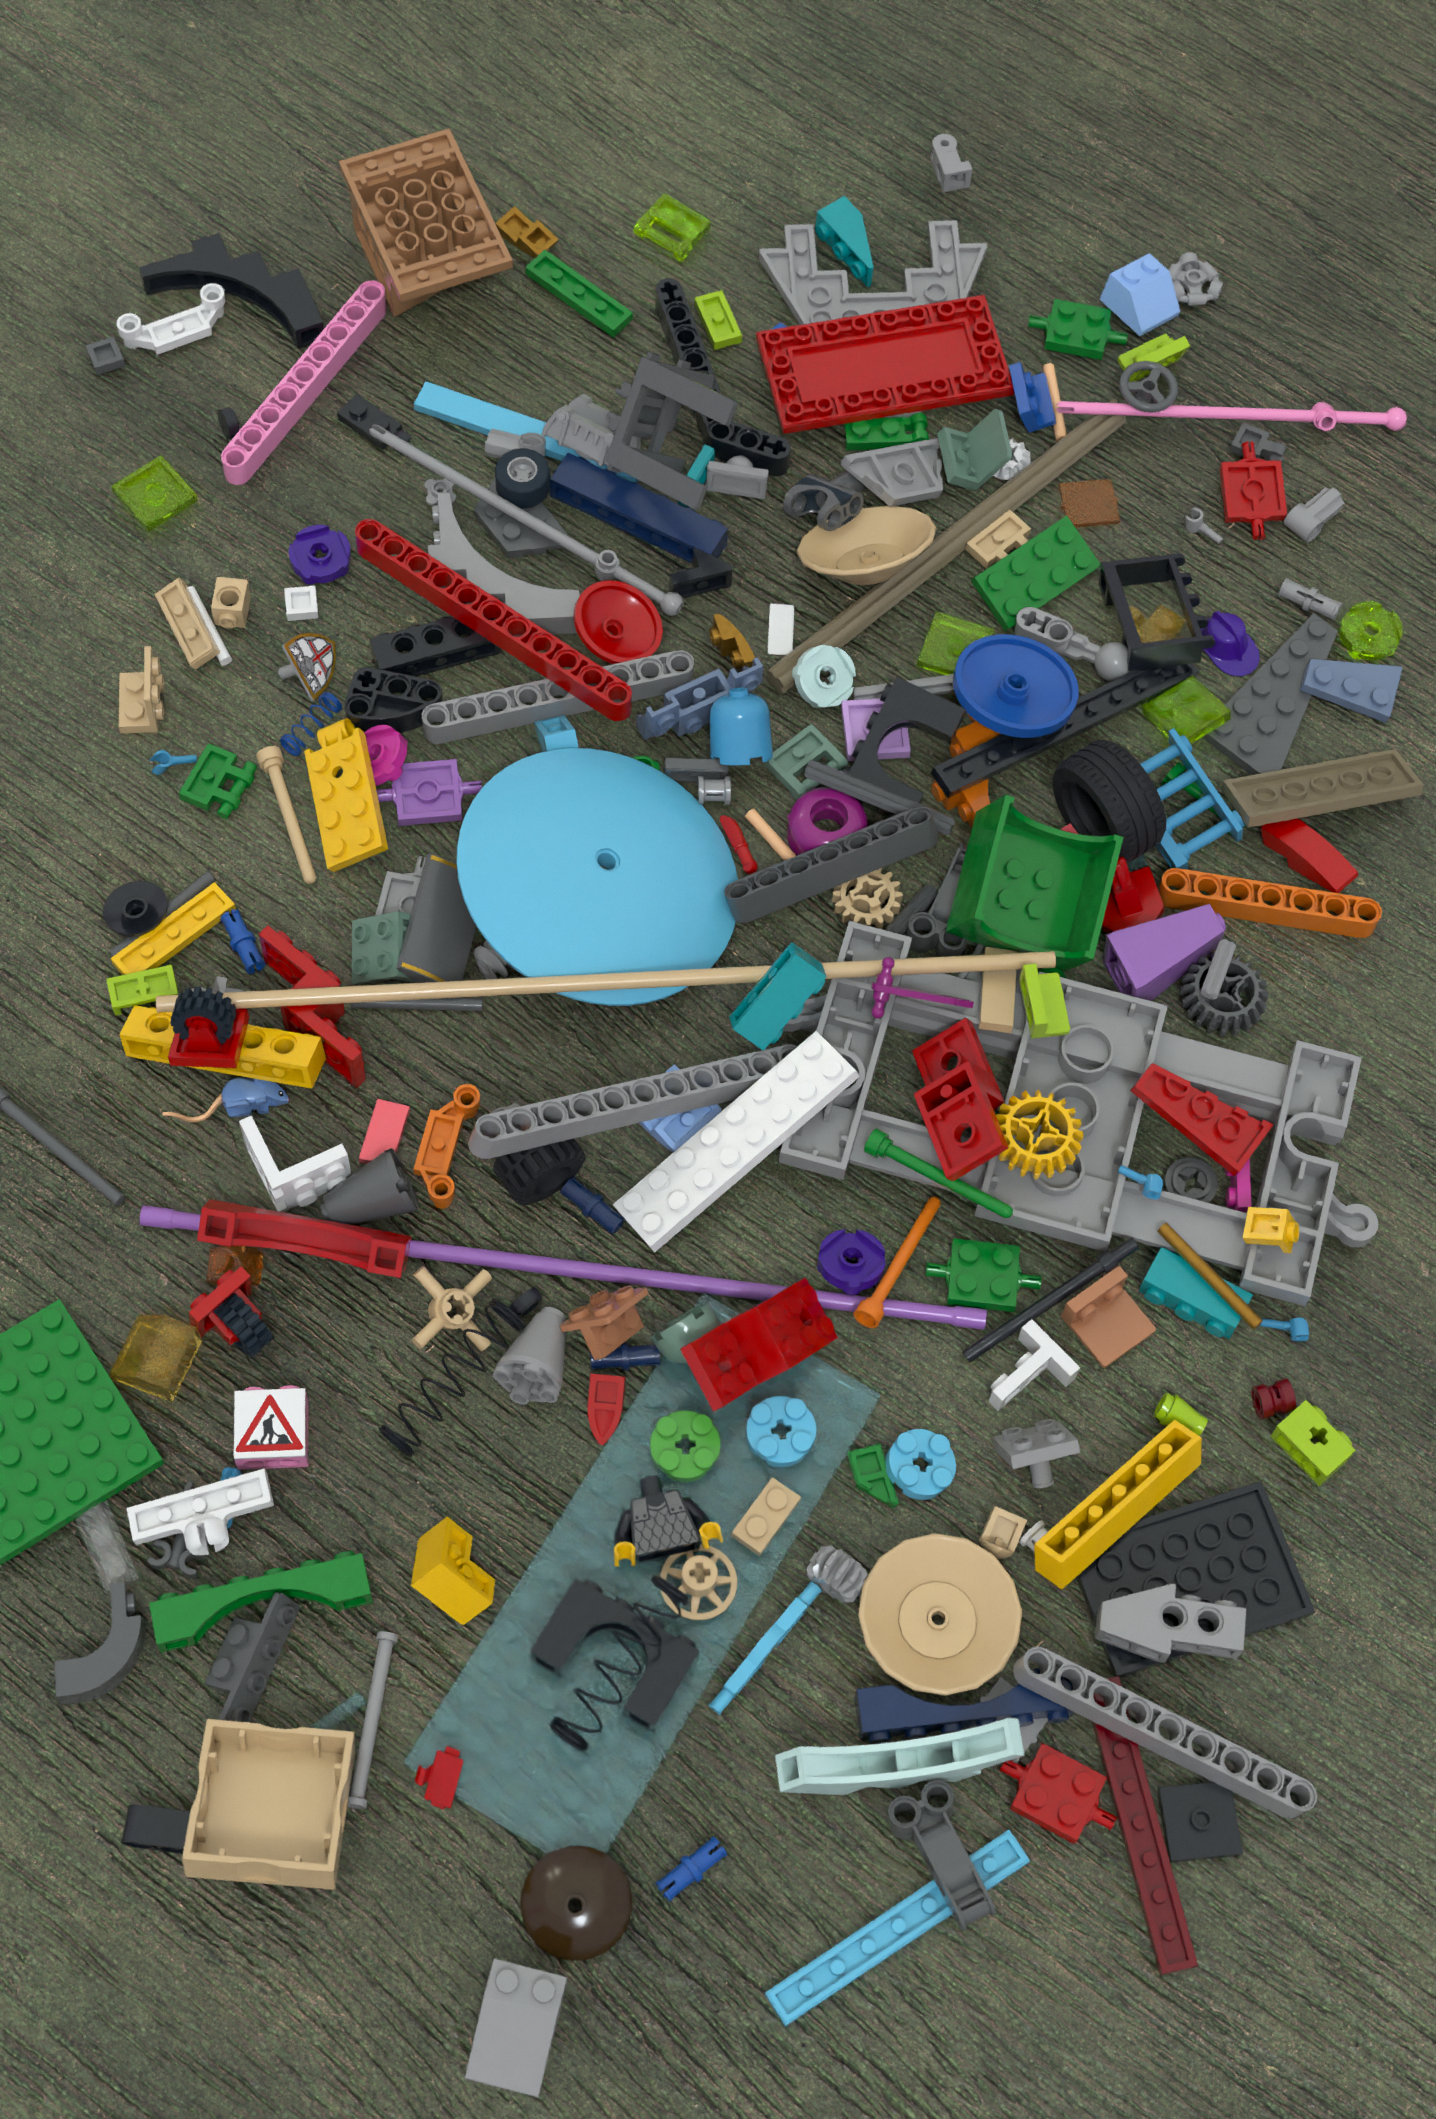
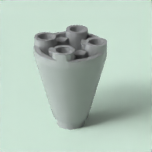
[493,1307,566,1405]

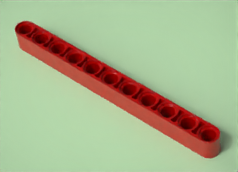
[355,519,632,721]

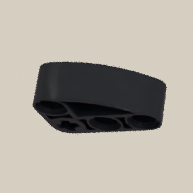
[344,667,443,733]

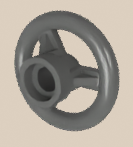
[1119,361,1178,413]

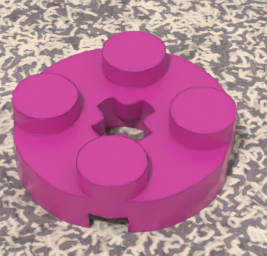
[364,725,408,786]

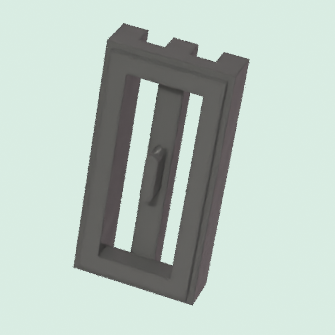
[665,758,729,783]

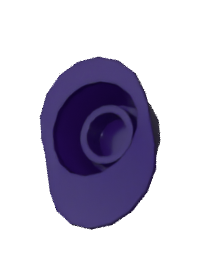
[1200,611,1260,677]

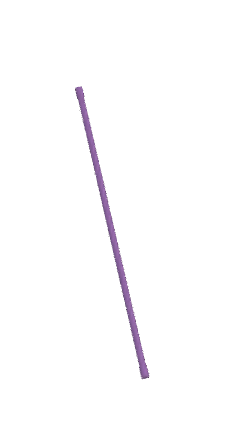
[140,1205,987,1330]

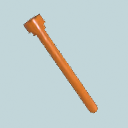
[853,1196,941,1328]

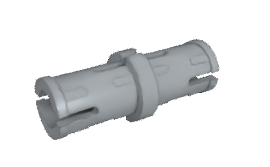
[1278,578,1342,621]

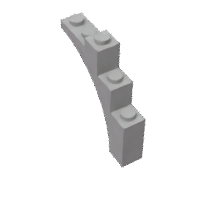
[428,492,580,636]

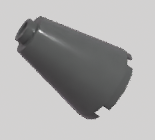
[320,1148,419,1225]

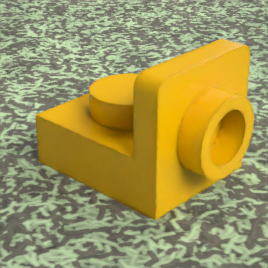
[1243,1207,1299,1253]

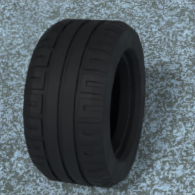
[1053,740,1166,864]

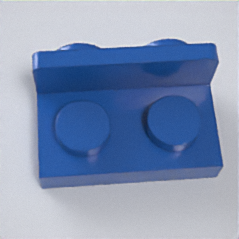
[1009,362,1056,433]

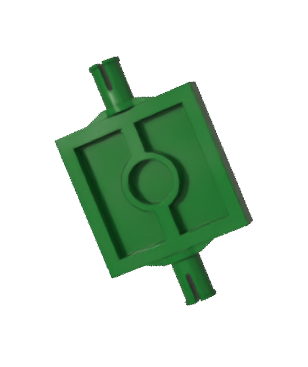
[1028,299,1128,360]
[925,1238,1042,1312]

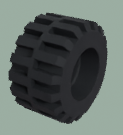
[493,1121,586,1206]

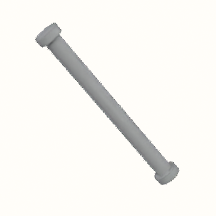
[347,1631,398,1809]

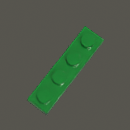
[525,250,633,338]

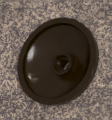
[520,1845,632,1961]

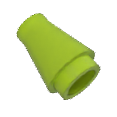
[1153,1392,1208,1436]

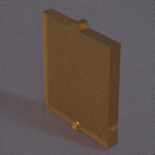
[1059,479,1120,528]

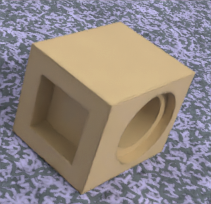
[211,577,251,629]

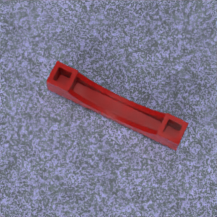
[197,1199,412,1278]

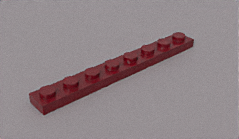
[1092,1676,1198,1976]

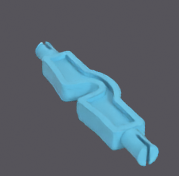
[708,1581,822,1715]

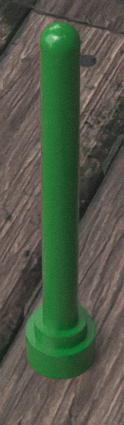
[864,1128,1013,1218]

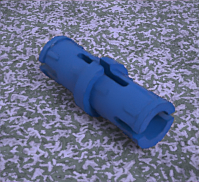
[220,909,266,974]
[655,1836,727,1902]

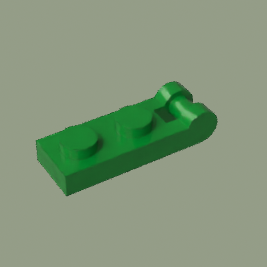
[844,413,929,450]

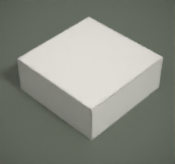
[284,586,318,621]

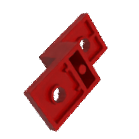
[259,925,366,1088]
[912,1018,1009,1181]
[680,1277,838,1412]

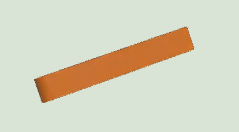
[1158,868,1382,938]

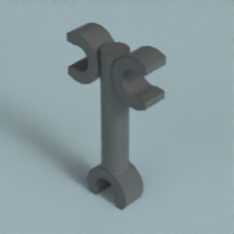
[147,1481,204,1578]

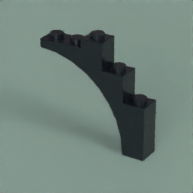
[139,233,324,349]

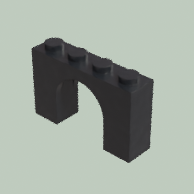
[843,677,965,818]
[530,1578,700,1733]

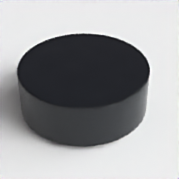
[218,407,240,439]
[509,1287,543,1318]

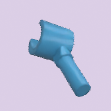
[149,750,197,775]
[1118,1165,1163,1200]
[1261,1317,1309,1342]

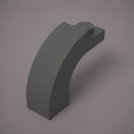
[55,1582,146,1705]

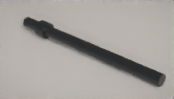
[962,1237,1139,1363]

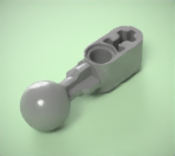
[1014,607,1132,682]

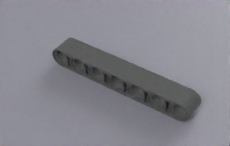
[724,806,939,923]

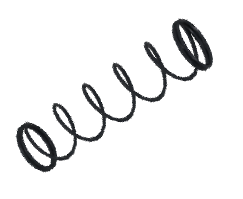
[378,1299,525,1457]
[549,1575,691,1752]

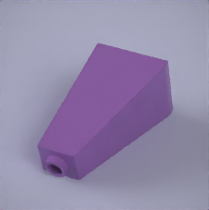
[1102,904,1226,1001]

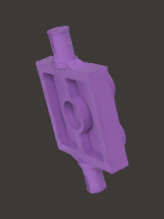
[376,759,482,826]

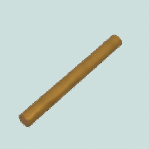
[1157,1222,1263,1330]

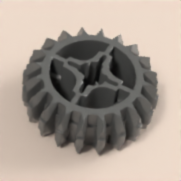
[1179,952,1269,1038]

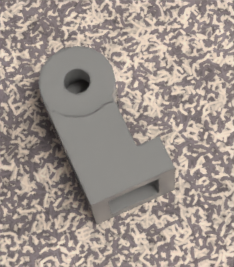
[930,134,972,192]

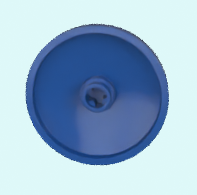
[953,634,1079,738]

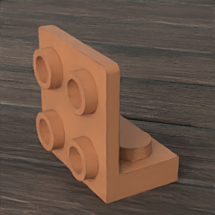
[1061,1265,1156,1368]

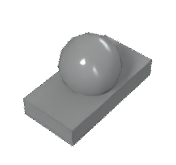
[706,455,769,499]

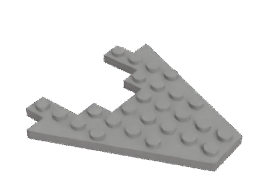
[759,220,987,418]

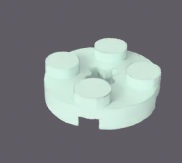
[792,645,856,708]

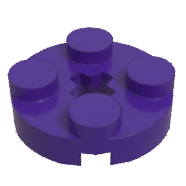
[289,525,351,585]
[817,1229,886,1295]

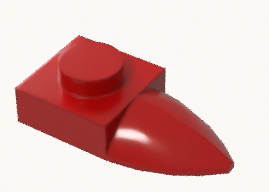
[587,1373,626,1445]

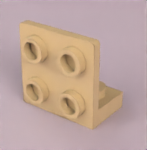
[119,646,164,734]

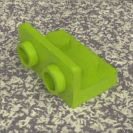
[1117,334,1190,382]

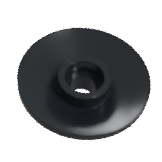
[103,881,168,937]

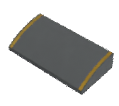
[396,853,476,983]

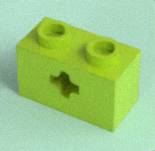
[1270,1400,1356,1487]

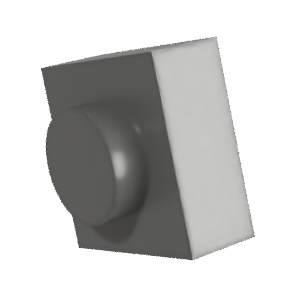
[85,336,125,375]

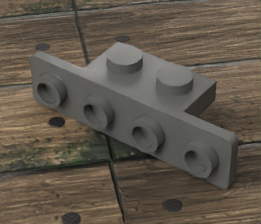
[205,1592,300,1723]

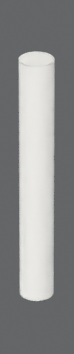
[188,586,232,665]

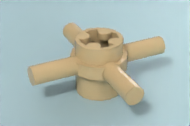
[412,1266,492,1352]

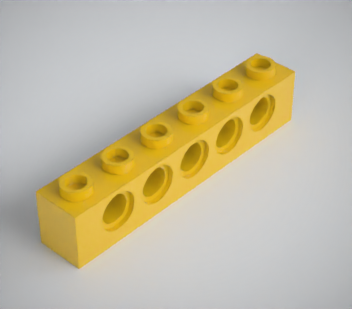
[119,1005,326,1089]

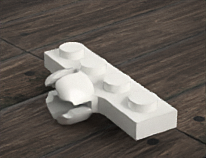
[127,1469,274,1556]

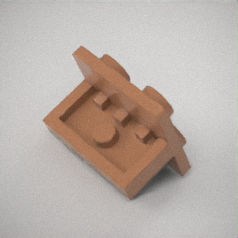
[560,1285,649,1360]

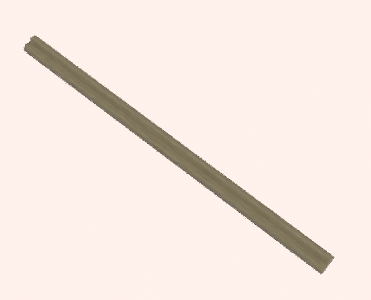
[766,399,1127,694]

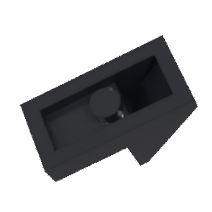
[669,548,733,598]

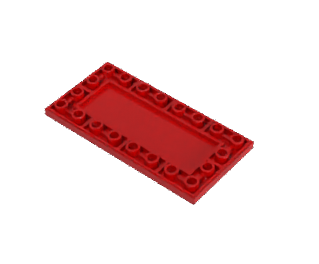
[756,295,1014,434]

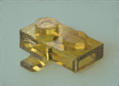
[1130,604,1186,643]

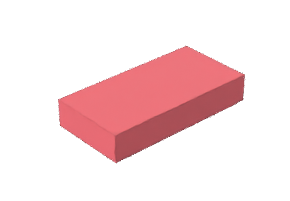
[359,1099,410,1164]

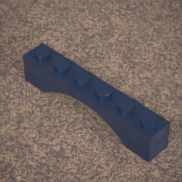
[854,1668,1074,1744]

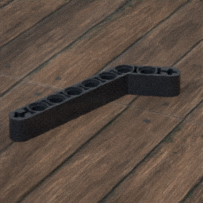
[655,278,791,477]

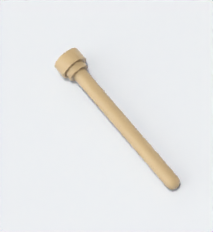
[256,746,316,884]

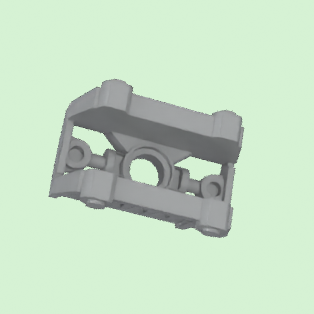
[542,394,641,473]

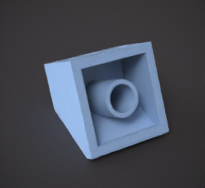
[1100,253,1180,336]

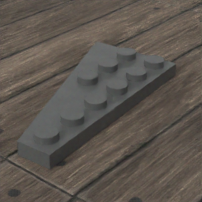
[1199,613,1338,775]

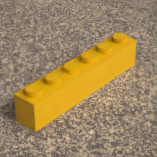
[1034,1420,1202,1589]

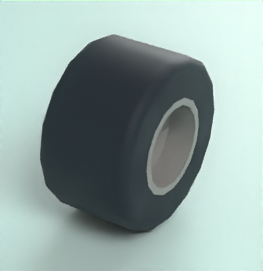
[495,448,550,509]

